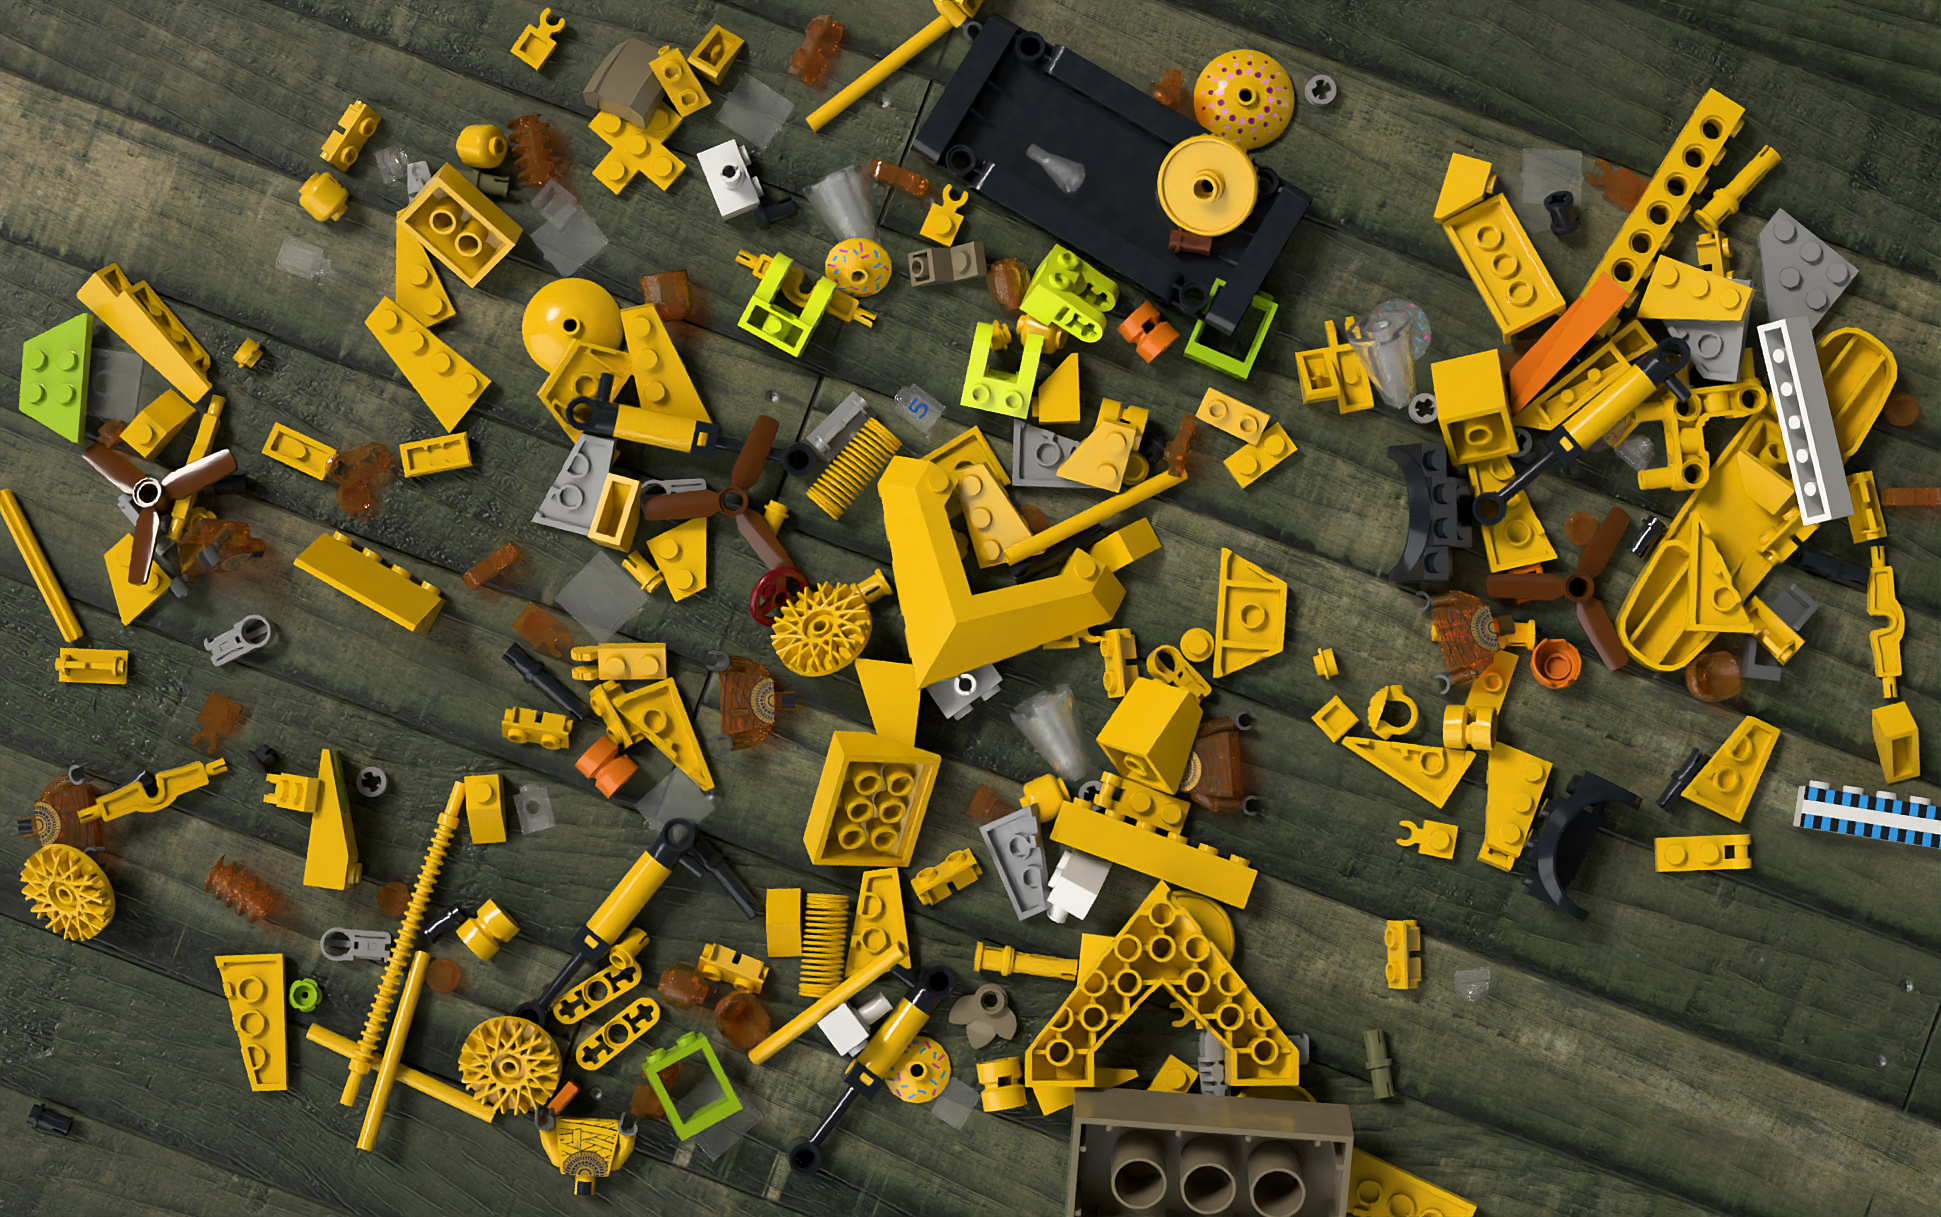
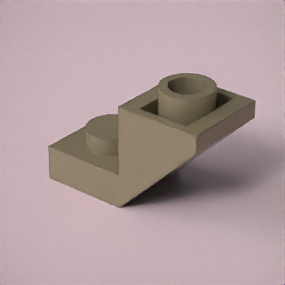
[908,242,987,287]

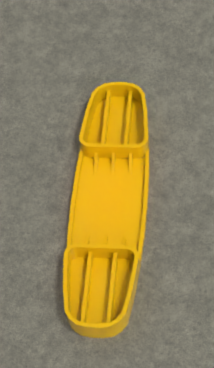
[1615,327,1897,672]

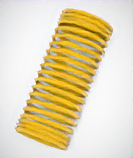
[806,417,902,520]
[798,893,850,998]

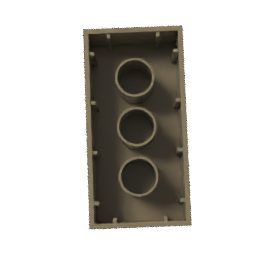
[1065,1087,1354,1217]

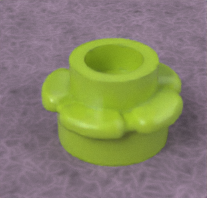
[289,978,322,1012]

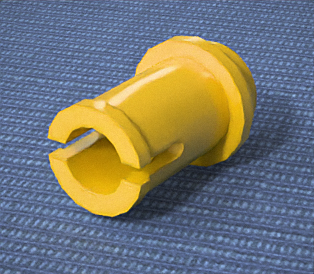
[763,500,789,536]
[622,550,664,593]
[609,927,649,970]

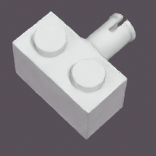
[697,139,764,221]
[926,664,1003,721]
[1047,848,1113,923]
[817,991,893,1057]

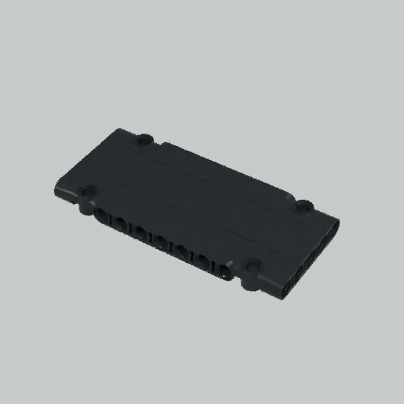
[910,12,1314,337]

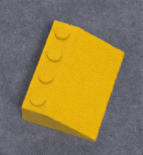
[293,531,446,635]
[803,731,942,867]

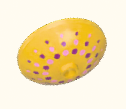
[1193,49,1294,150]

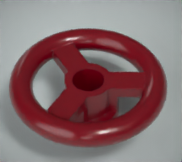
[749,566,810,627]

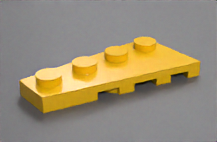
[365,295,493,433]
[1466,455,1558,573]
[215,953,289,1091]
[1347,1146,1477,1217]

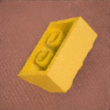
[395,162,523,288]

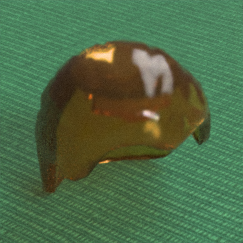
[1684,651,1742,702]
[714,990,771,1049]

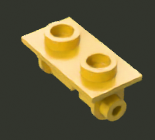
[649,45,712,118]
[320,100,382,173]
[1696,231,1737,279]
[1195,387,1270,446]
[1846,470,1887,544]
[1755,502,1820,566]
[1743,595,1805,666]
[1100,628,1139,698]
[55,648,129,684]
[589,679,646,752]
[501,706,573,750]
[910,848,983,906]
[1384,920,1422,989]
[697,943,769,994]

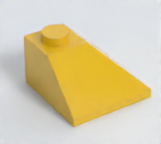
[1736,414,1795,515]

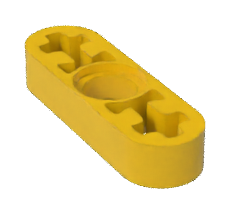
[553,960,643,1024]
[576,997,661,1070]

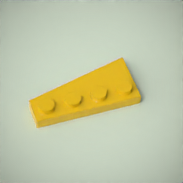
[620,303,713,423]

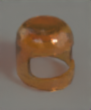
[638,269,694,323]

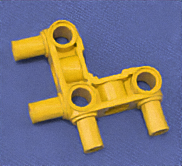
[1630,348,1767,491]

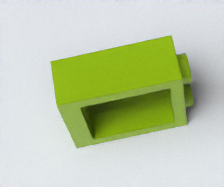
[1183,278,1278,382]
[641,1031,743,1141]

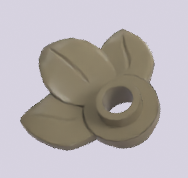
[949,983,1017,1049]

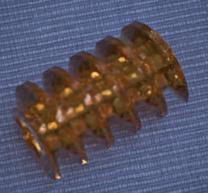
[506,114,561,189]
[203,854,281,924]

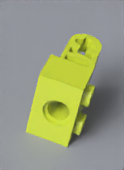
[1019,244,1119,343]
[737,252,838,357]
[960,322,1044,419]

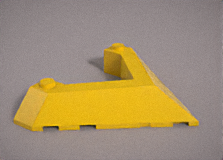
[877,455,1127,691]
[1025,879,1299,1087]

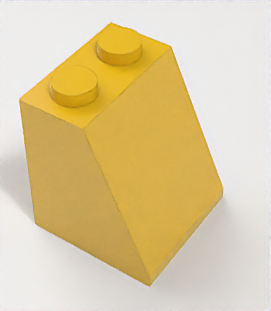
[1431,349,1519,467]
[855,658,922,747]
[1096,676,1203,795]

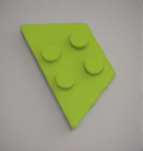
[19,313,94,444]

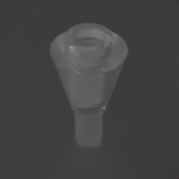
[1026,144,1085,193]

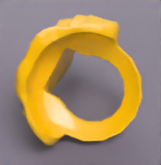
[1367,685,1419,740]

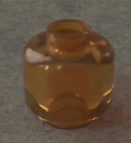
[985,258,1031,310]
[656,962,709,1011]

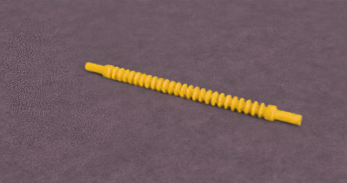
[339,781,465,1107]

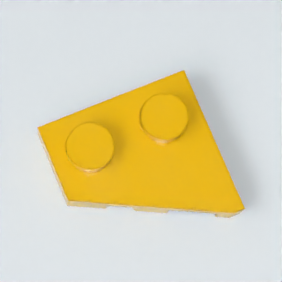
[1056,418,1137,493]
[646,517,707,603]
[104,533,173,627]

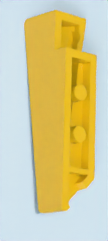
[77,263,212,403]
[1512,317,1657,430]

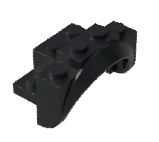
[1387,443,1472,584]
[1521,770,1643,923]

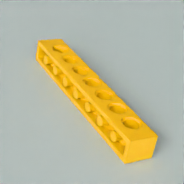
[1579,88,1745,341]

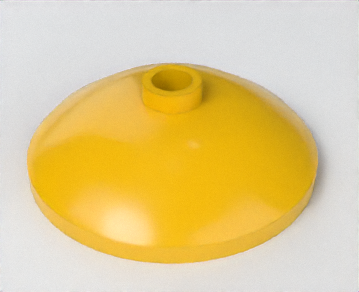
[522,278,623,373]

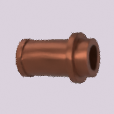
[1168,227,1212,256]

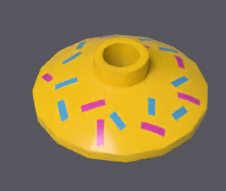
[825,238,892,297]
[885,1035,951,1104]

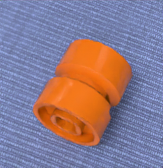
[1116,300,1180,364]
[575,735,639,799]

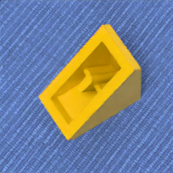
[687,24,745,86]
[1295,347,1341,404]
[1087,517,1162,573]
[766,888,802,957]

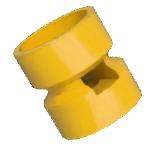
[1095,397,1149,452]
[1443,705,1498,750]
[456,898,521,962]
[976,1057,1027,1112]

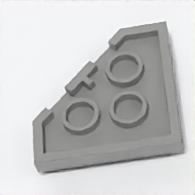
[1757,208,1859,331]
[1651,271,1754,383]

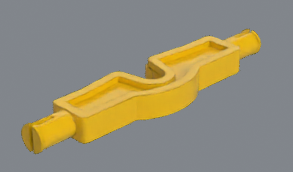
[735,248,877,328]
[166,395,226,542]
[1867,546,1905,698]
[77,757,228,825]

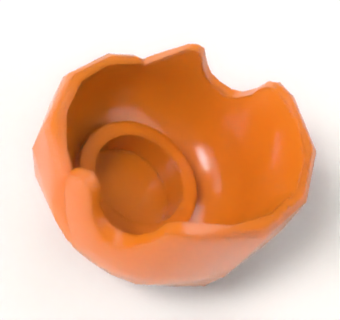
[1530,638,1582,689]

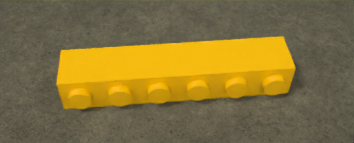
[1049,797,1258,909]

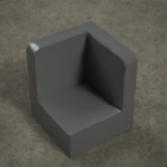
[1768,584,1820,632]
[1740,637,1781,682]

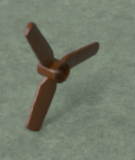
[643,415,794,570]
[83,442,238,586]
[1485,507,1631,671]

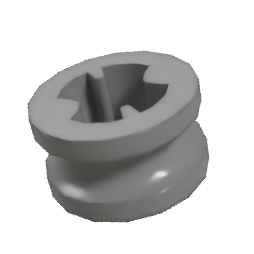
[1304,75,1337,107]
[1408,393,1438,424]
[1507,427,1532,458]
[356,767,389,797]
[1078,781,1103,811]

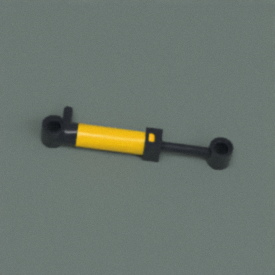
[1471,337,1692,527]
[512,817,707,1030]

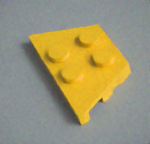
[1213,548,1287,678]

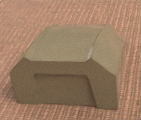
[583,37,666,130]

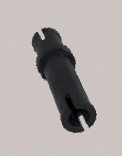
[1008,523,1107,585]
[502,642,592,724]
[685,830,766,921]

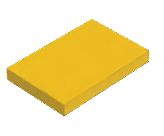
[920,425,1011,521]

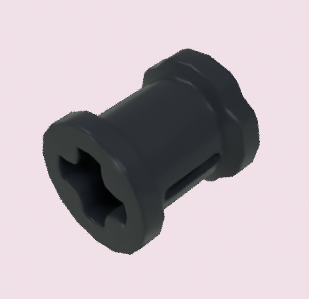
[1543,191,1581,235]

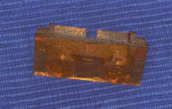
[787,14,844,85]
[1148,69,1184,111]
[629,1048,680,1121]

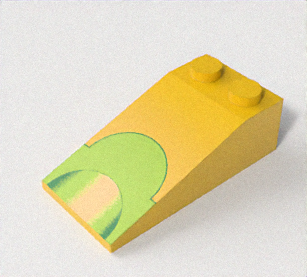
[303,749,362,890]

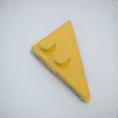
[396,208,457,329]
[1686,511,1755,633]
[610,677,715,792]
[1341,736,1477,809]

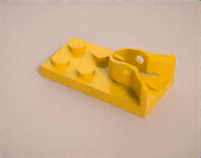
[1442,193,1566,345]

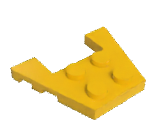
[536,338,634,465]

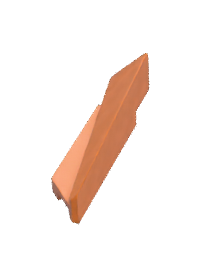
[1509,272,1631,416]

